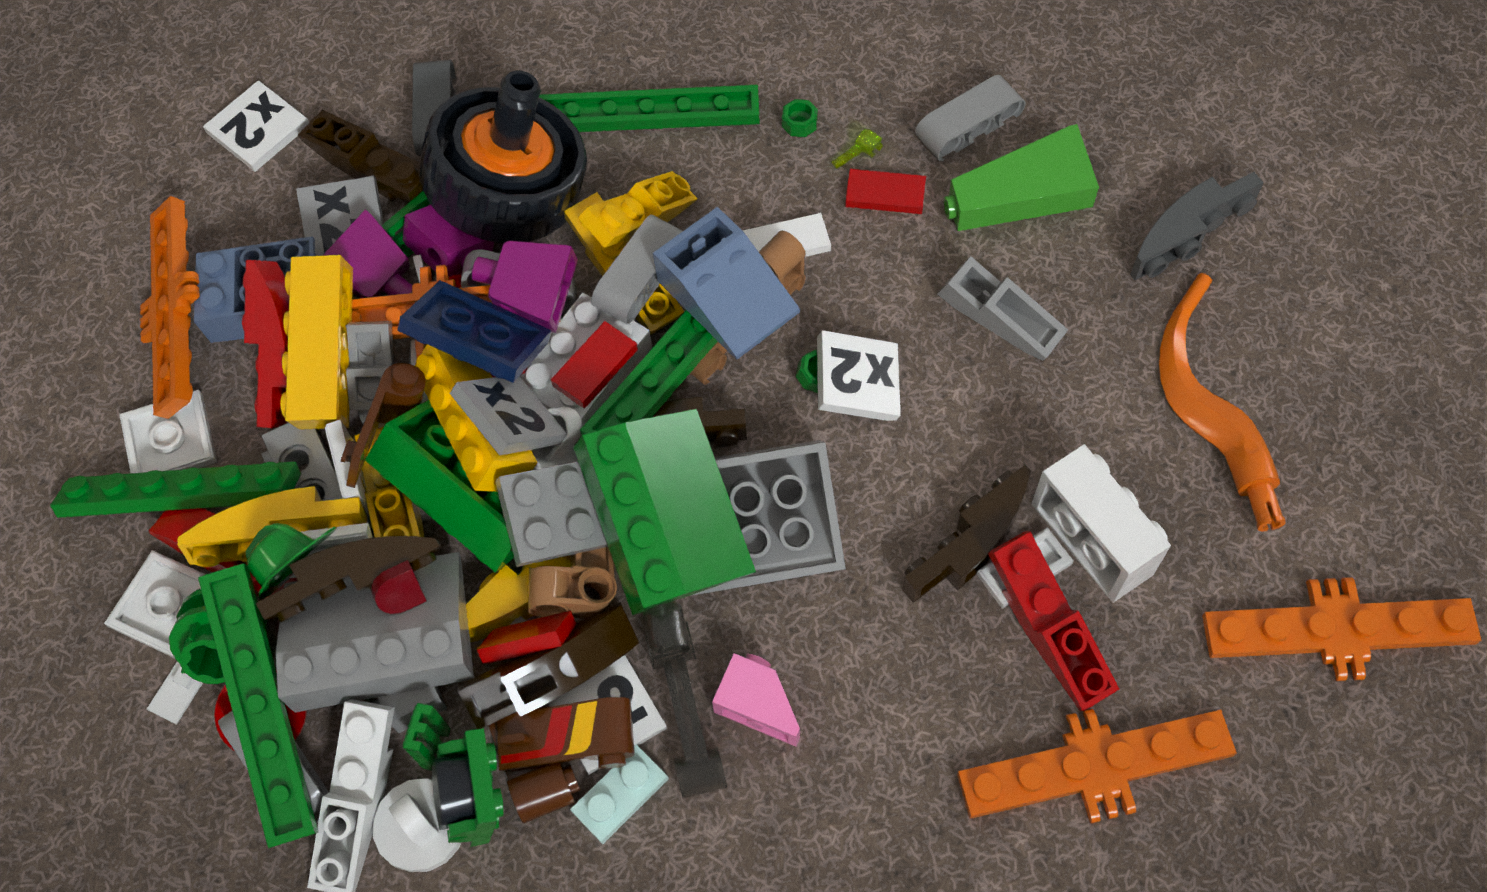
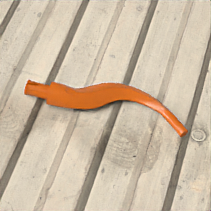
[1159,273,1286,532]

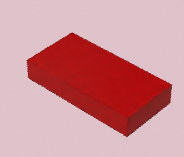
[845,169,926,214]
[551,321,638,409]
[477,610,576,664]

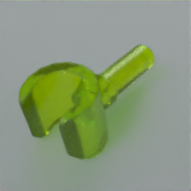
[831,129,883,169]

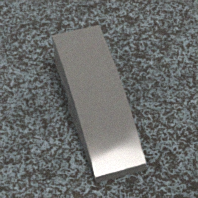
[937,256,1068,361]

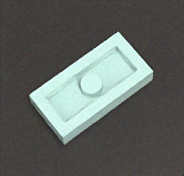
[570,744,669,844]

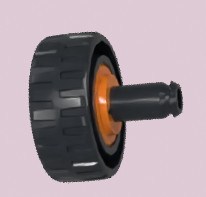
[420,70,587,243]

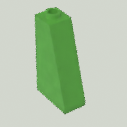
[944,124,1099,231]

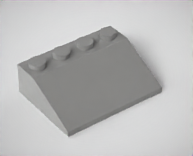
[690,440,846,596]
[276,552,474,712]

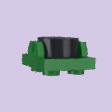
[432,728,504,847]

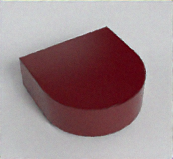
[371,560,427,614]

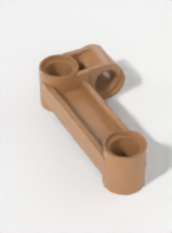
[690,230,806,385]
[528,460,617,619]

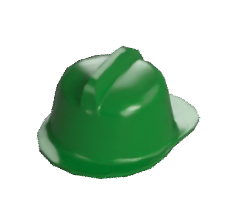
[246,523,337,599]

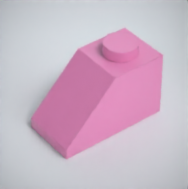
[712,653,800,747]

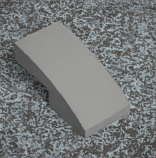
[346,321,394,410]

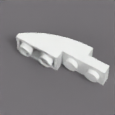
[307,699,395,892]

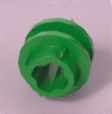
[169,589,268,684]

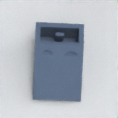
[653,207,800,360]
[194,236,315,343]

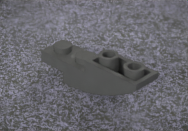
[1130,172,1264,280]

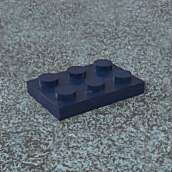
[397,280,552,383]

